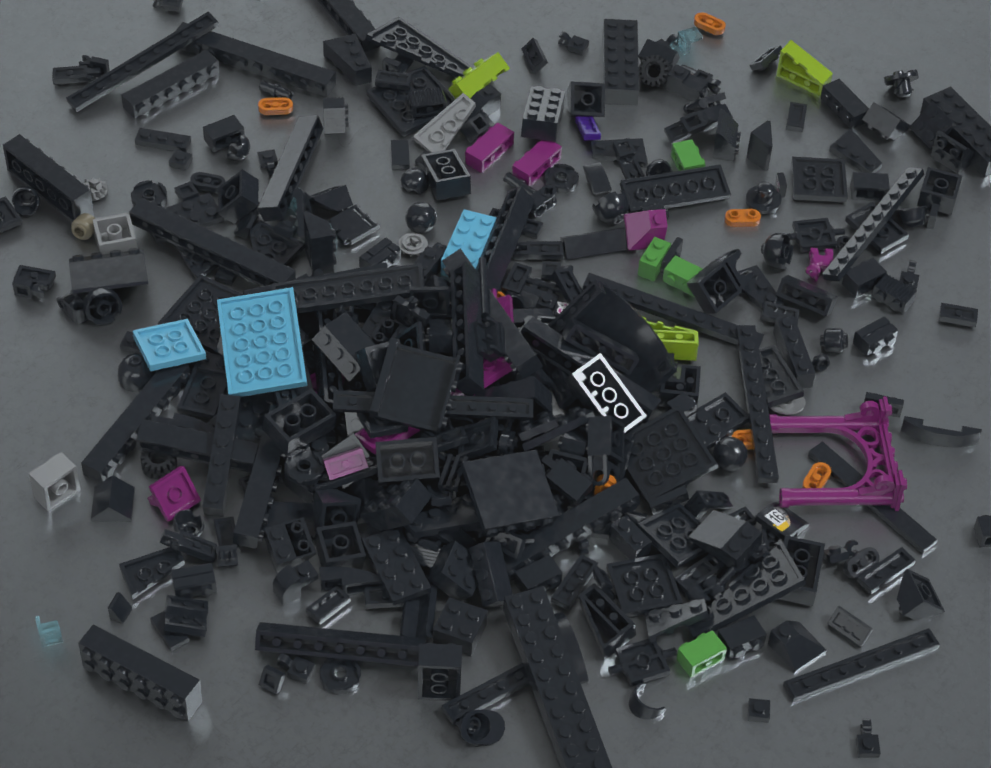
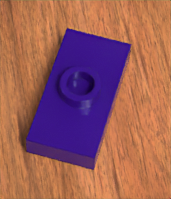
[575,116,601,140]

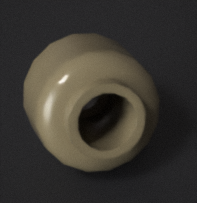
[71,213,96,240]

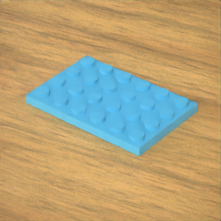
[217,287,308,397]

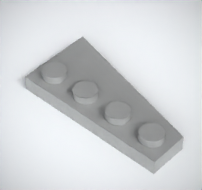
[413,93,476,153]

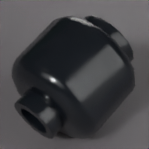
[820,328,848,353]

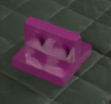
[147,466,202,521]

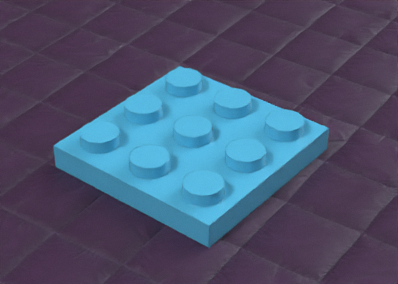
[133,319,206,371]

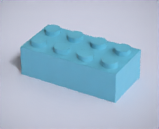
[441,209,497,277]

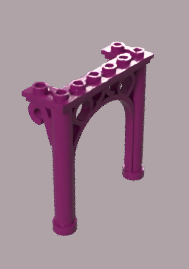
[769,396,907,511]

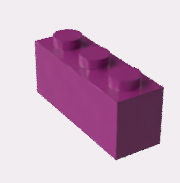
[465,123,514,173]
[512,140,562,186]

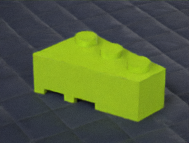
[776,40,833,97]
[643,317,699,361]

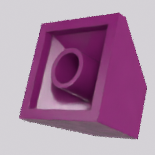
[624,209,667,251]

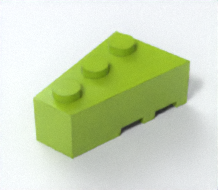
[448,52,510,99]

